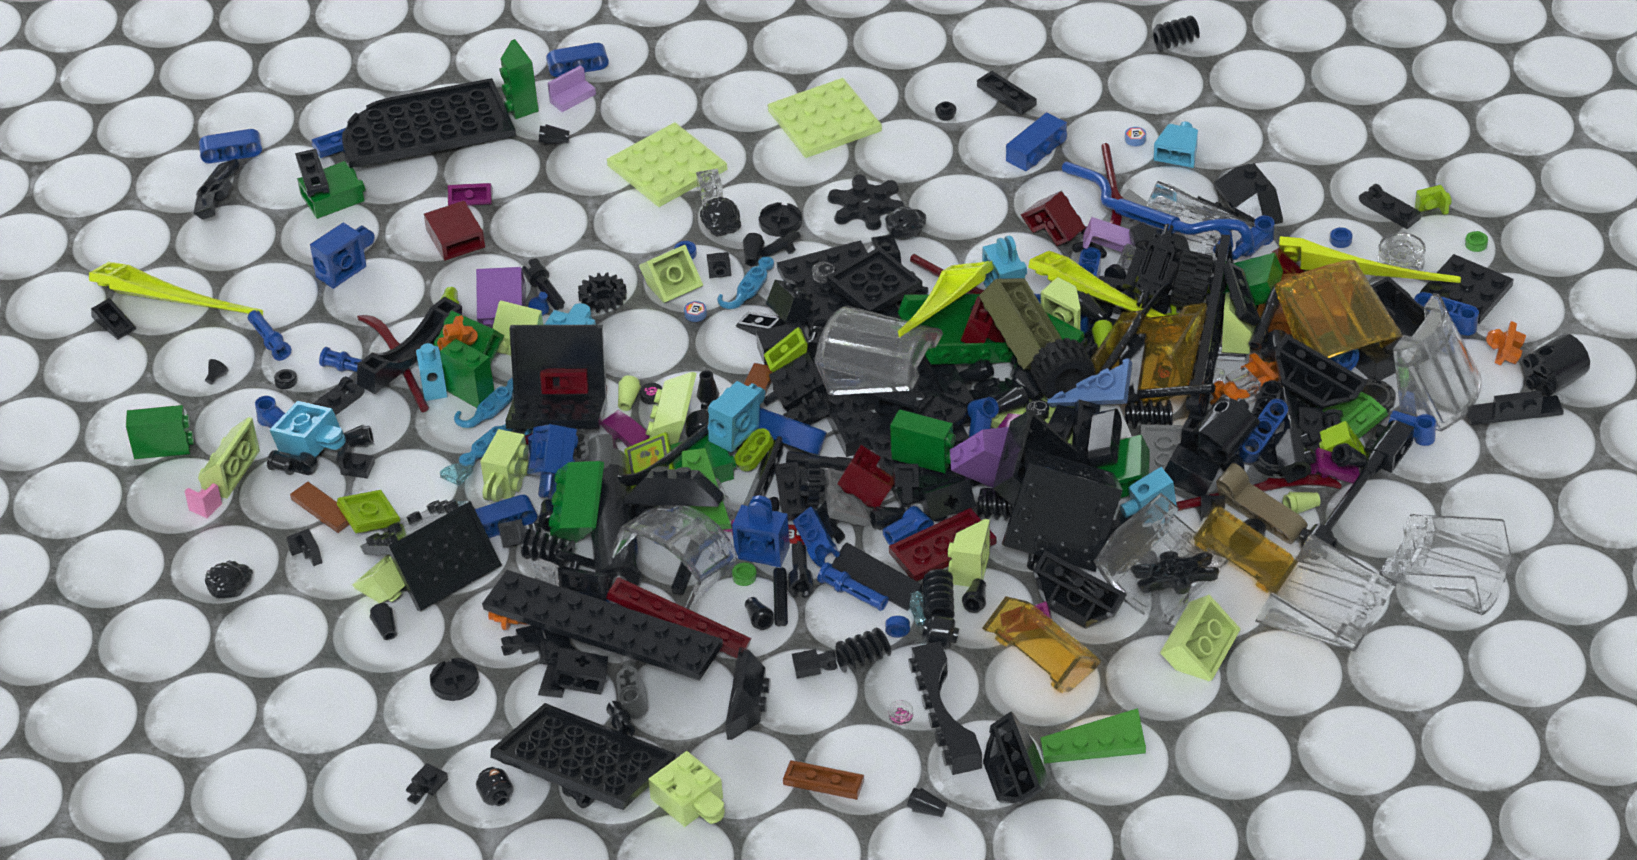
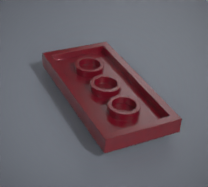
[889,508,997,581]

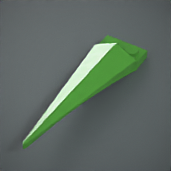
[1315,392,1388,438]

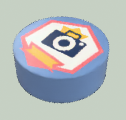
[1125,127,1146,146]
[684,301,707,322]

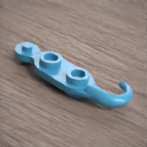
[717,257,774,309]
[454,378,513,428]
[459,424,532,468]

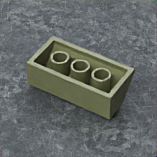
[979,278,1062,370]

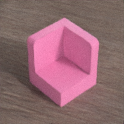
[184,483,222,518]

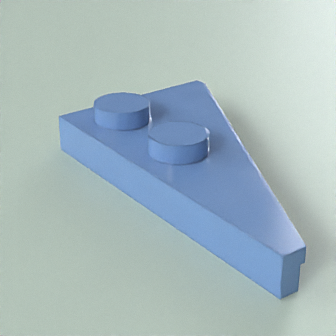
[1047,358,1133,407]

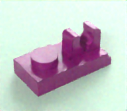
[1311,448,1360,484]

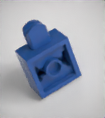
[310,222,375,289]
[527,424,578,499]
[732,495,790,568]

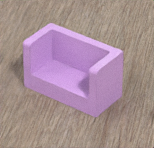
[1083,217,1132,262]

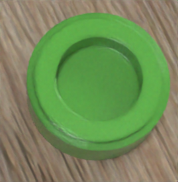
[1465,231,1488,252]
[732,562,757,586]

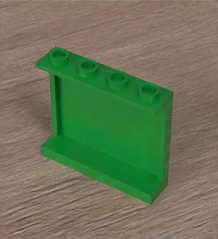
[898,294,1014,364]

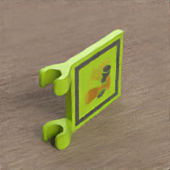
[624,432,674,490]

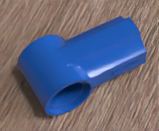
[1236,215,1274,257]
[255,395,285,429]
[967,397,999,438]
[1388,410,1436,446]
[883,506,934,545]

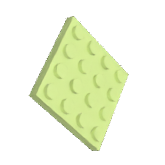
[767,78,882,158]
[607,122,728,207]

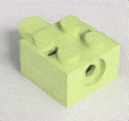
[480,429,529,502]
[648,751,725,827]

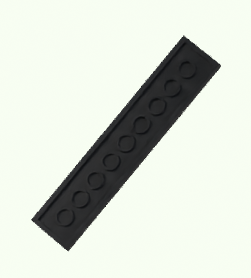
[1186,235,1234,417]
[482,570,723,681]

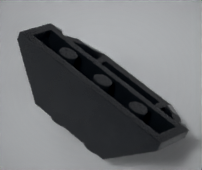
[1214,163,1283,224]
[1274,334,1368,409]
[624,466,724,507]
[1033,550,1127,629]
[725,647,771,740]
[983,712,1050,804]

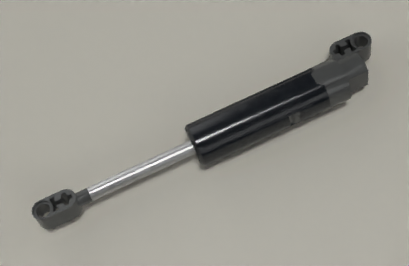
[573,429,648,719]

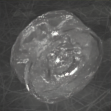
[1377,233,1426,278]

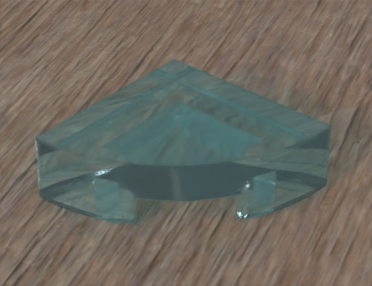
[440,463,473,486]
[910,591,926,626]

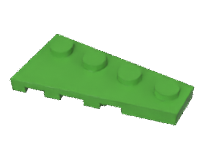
[682,448,732,534]
[1040,708,1146,764]

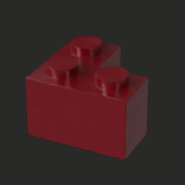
[1021,191,1086,246]
[961,296,1006,343]
[837,445,894,508]

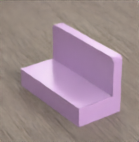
[548,66,596,112]

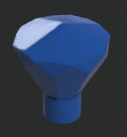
[528,292,549,316]

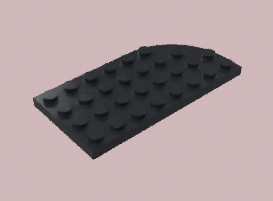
[342,78,516,168]

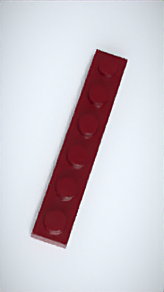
[606,577,752,658]

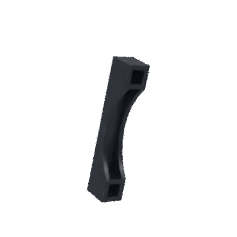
[357,296,462,394]
[908,641,982,775]

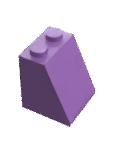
[476,267,526,328]
[950,427,1009,488]

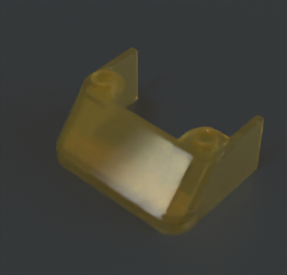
[1192,503,1298,595]
[982,596,1101,693]

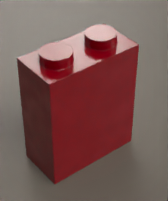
[424,201,485,261]

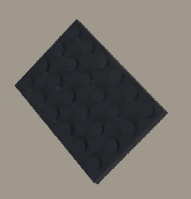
[490,703,676,810]

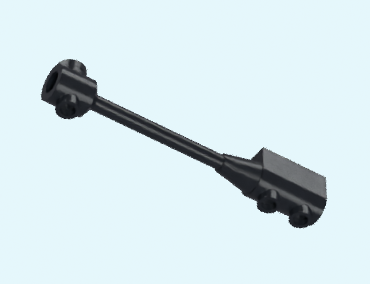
[1260,330,1316,483]
[1299,420,1414,558]

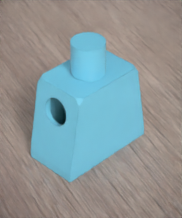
[1154,121,1198,168]
[416,343,447,401]
[1120,467,1177,523]

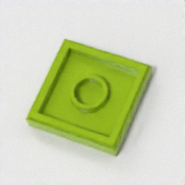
[337,490,400,533]

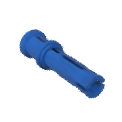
[247,310,292,361]
[319,347,362,372]
[817,562,889,611]

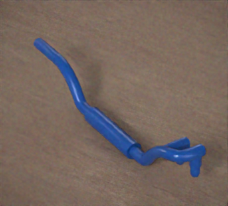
[1062,162,1255,260]

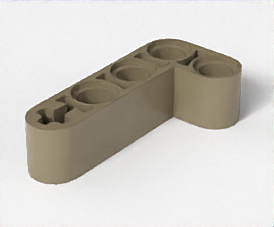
[1216,463,1308,544]

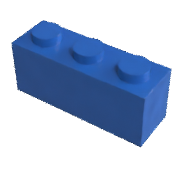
[1006,112,1067,171]

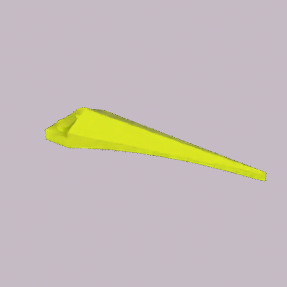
[1279,236,1461,283]
[1028,251,1199,335]
[898,261,994,338]
[89,262,263,316]

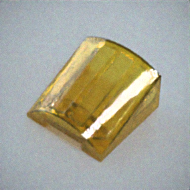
[1274,260,1403,358]
[1091,303,1207,404]

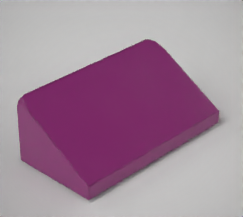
[448,183,493,206]

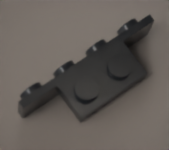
[1465,390,1564,425]

